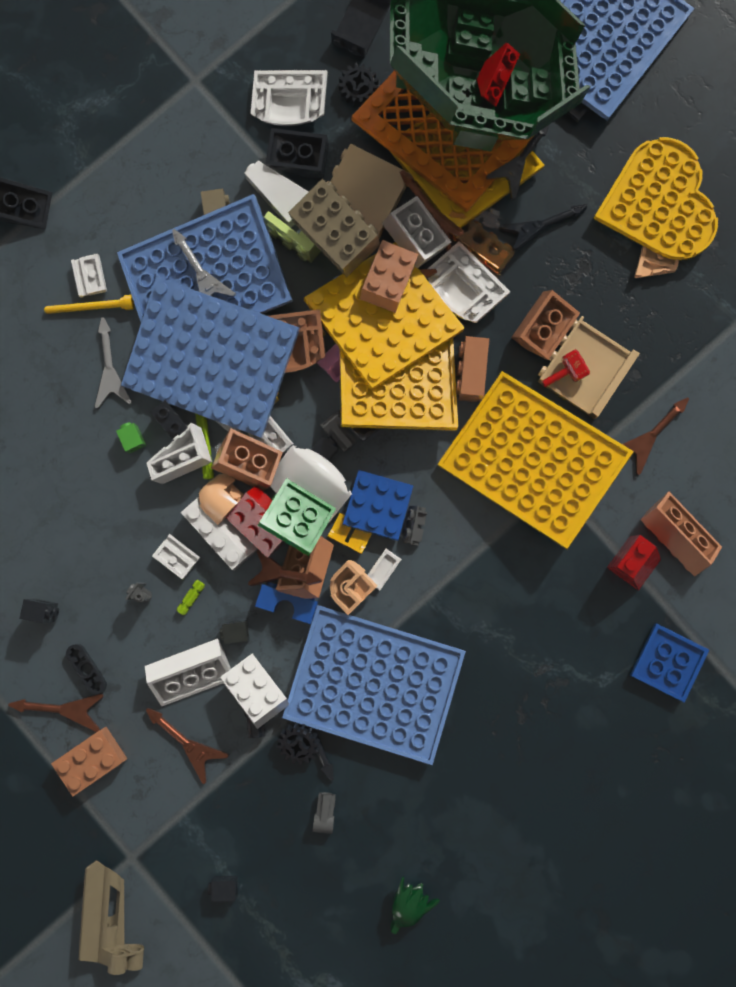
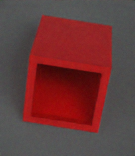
[607,535,661,590]

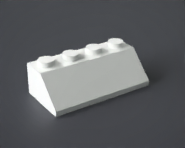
[181,497,258,570]
[145,639,231,706]

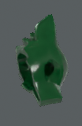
[391,877,440,935]

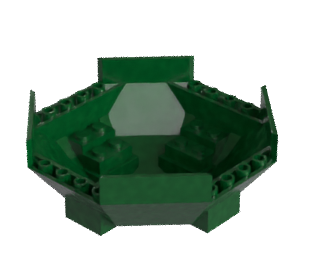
[390,0,591,152]

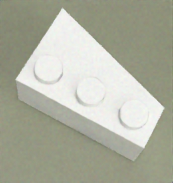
[147,423,212,484]

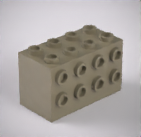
[288,179,380,278]

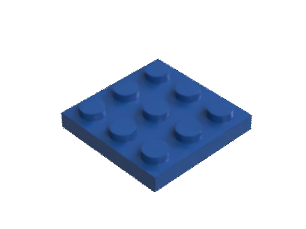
[343,470,413,541]
[630,623,709,703]

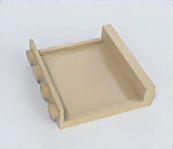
[327,144,411,239]
[538,316,640,419]

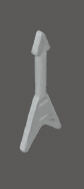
[172,229,236,296]
[95,317,132,409]

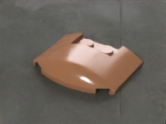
[269,310,325,373]

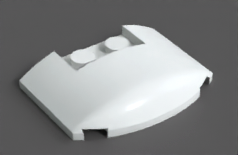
[251,70,328,126]
[428,241,510,323]
[270,445,352,525]

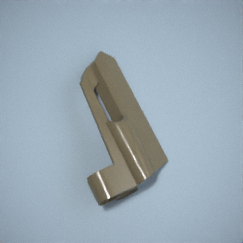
[78,861,144,975]

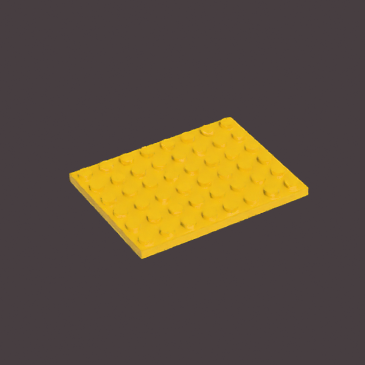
[438,371,634,550]

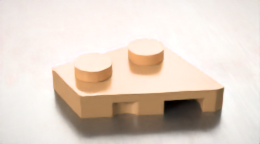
[634,246,679,278]

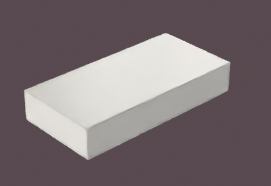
[368,549,402,591]

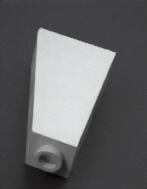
[244,161,308,228]

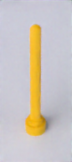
[44,295,135,314]

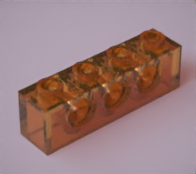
[449,208,515,275]

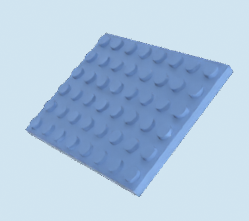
[560,0,694,121]
[117,194,293,322]
[121,276,300,438]
[282,605,466,765]

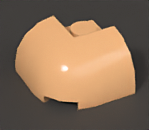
[198,474,244,525]
[330,560,378,615]

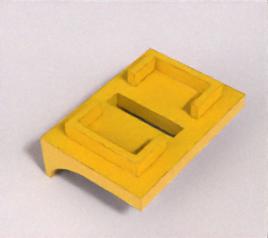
[327,513,372,554]

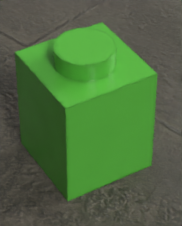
[116,422,147,454]

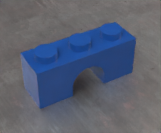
[255,582,319,624]

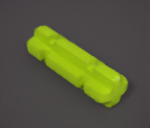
[176,580,205,615]

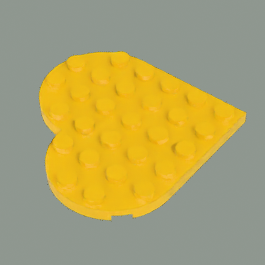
[594,137,718,260]

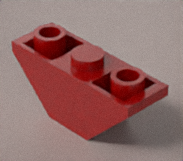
[477,43,520,107]

